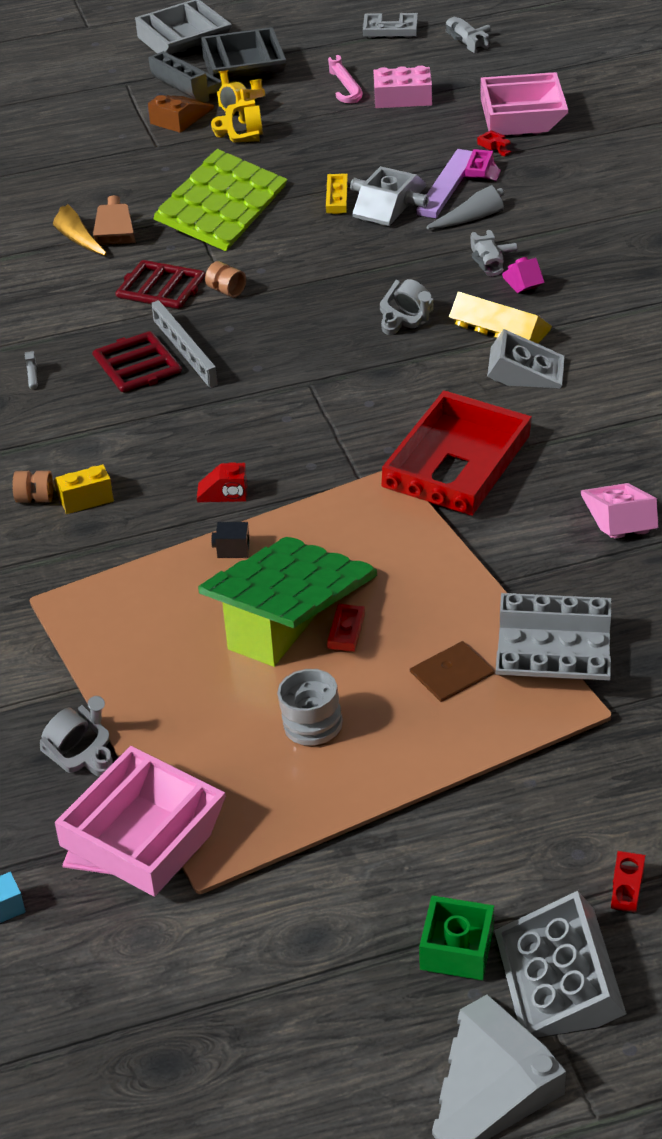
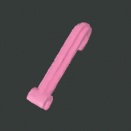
[328,55,363,104]

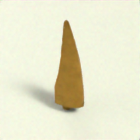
[53,204,107,256]

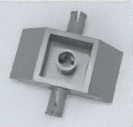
[350,166,429,226]

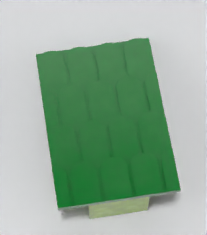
[198,537,377,667]

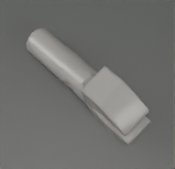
[25,351,38,389]

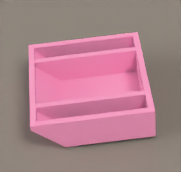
[481,72,568,136]
[55,746,226,897]

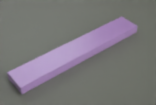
[417,149,472,218]

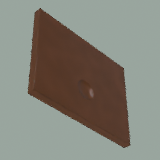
[409,641,495,702]

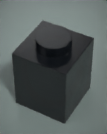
[211,522,250,558]

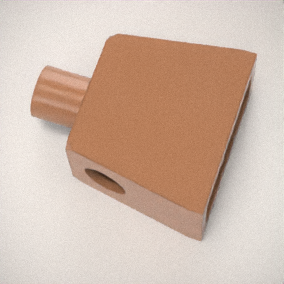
[93,195,136,245]

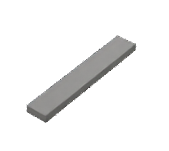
[152,300,218,388]

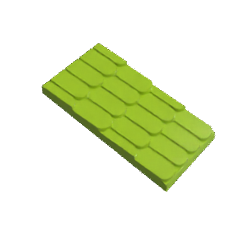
[153,149,287,251]

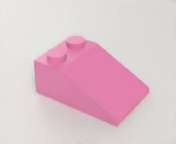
[581,483,658,538]

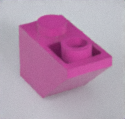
[502,257,545,293]

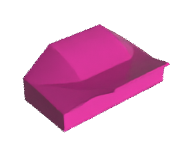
[465,149,501,181]

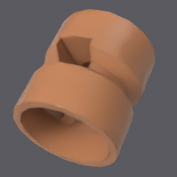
[205,261,246,298]
[13,471,54,503]

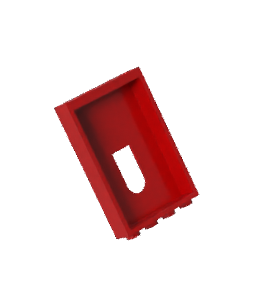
[381,390,532,516]

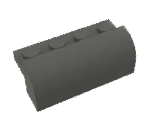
[148,51,222,102]

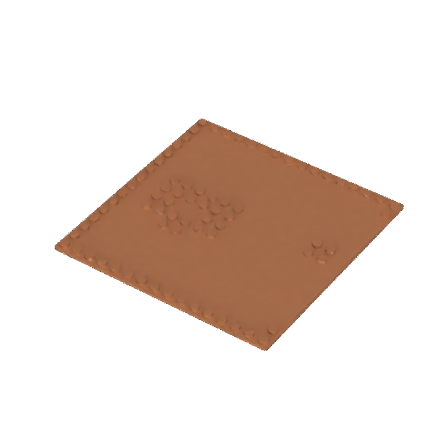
[30,471,611,894]

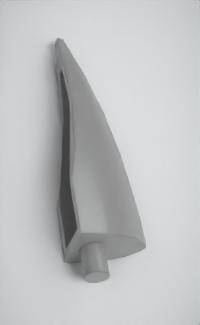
[427,185,504,229]

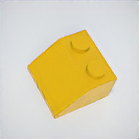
[53,464,114,514]

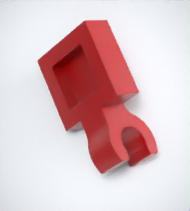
[477,130,511,156]

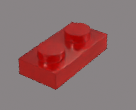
[327,604,365,652]

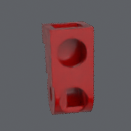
[611,851,646,913]

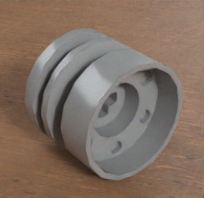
[277,669,343,745]

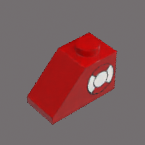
[197,462,248,502]

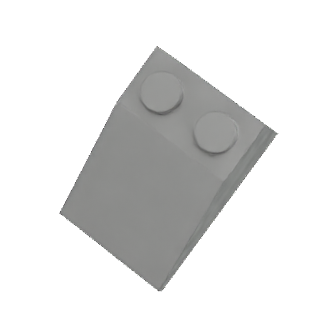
[487,329,564,388]

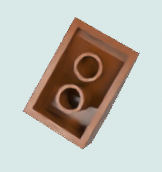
[148,95,214,133]

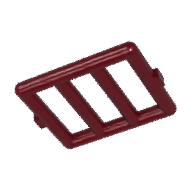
[115,260,206,309]
[92,331,182,393]

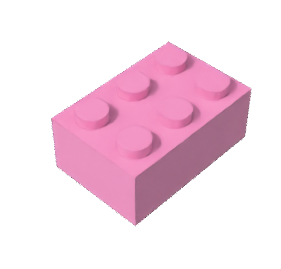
[374,66,432,108]

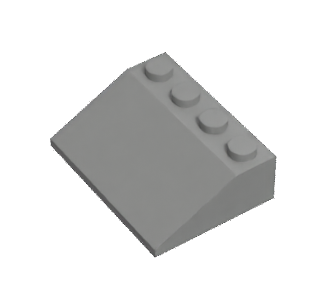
[494,891,626,1038]

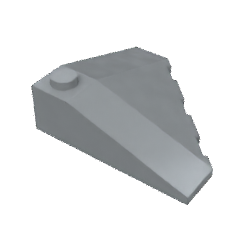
[432,995,566,1139]

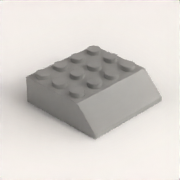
[135,0,232,55]

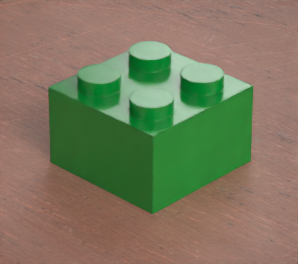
[419,895,494,980]

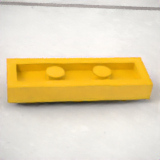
[326,174,348,214]

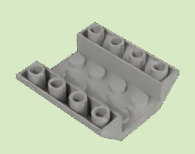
[496,593,611,680]

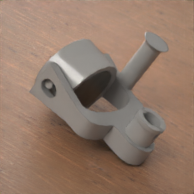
[380,279,433,335]
[40,696,113,777]

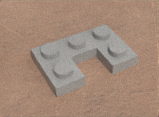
[363,13,418,38]

